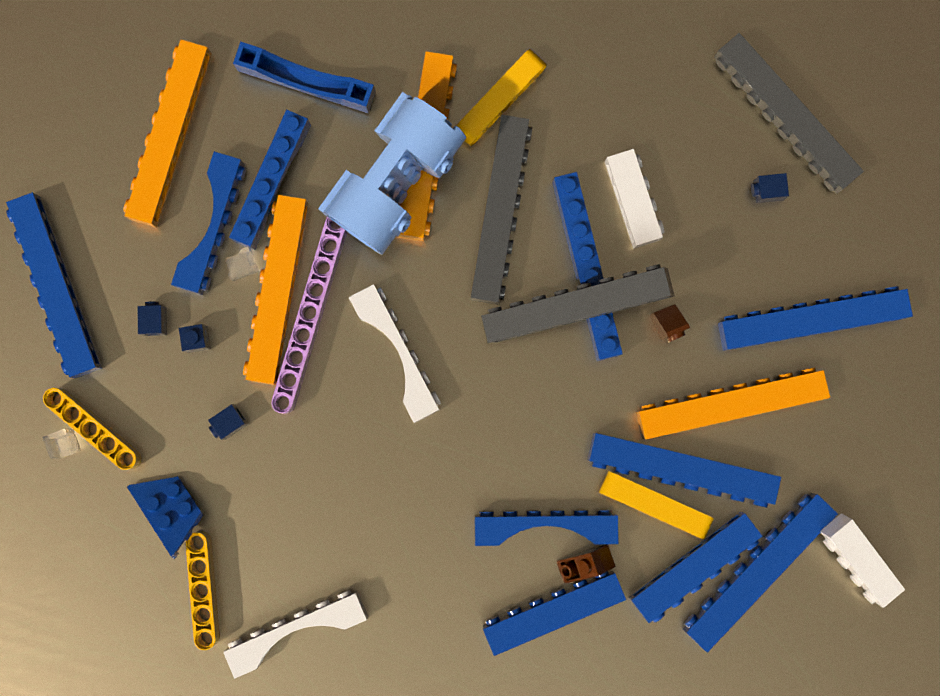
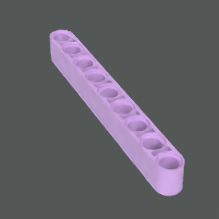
[271,217,347,414]

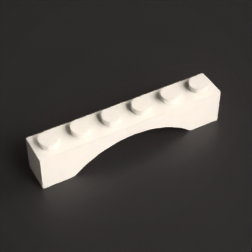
[349,284,441,423]
[223,590,369,679]

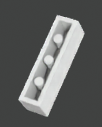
[605,149,665,249]
[820,513,905,608]

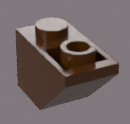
[650,304,690,342]
[556,544,616,584]

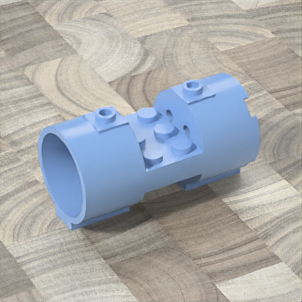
[318,92,466,255]

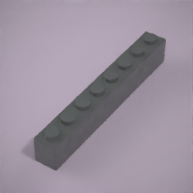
[714,33,864,194]
[471,115,533,305]
[481,264,675,343]

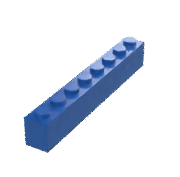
[552,172,623,361]
[6,192,102,378]
[718,286,913,351]
[587,433,781,508]
[683,493,838,653]

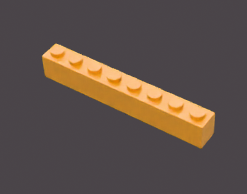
[124,40,212,228]
[397,51,457,241]
[243,195,309,385]
[636,367,830,440]

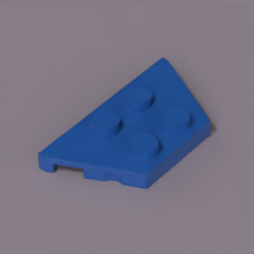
[127,476,203,560]

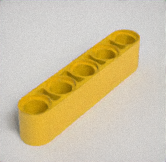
[456,49,547,146]
[43,388,142,470]
[599,471,714,540]
[185,531,220,650]

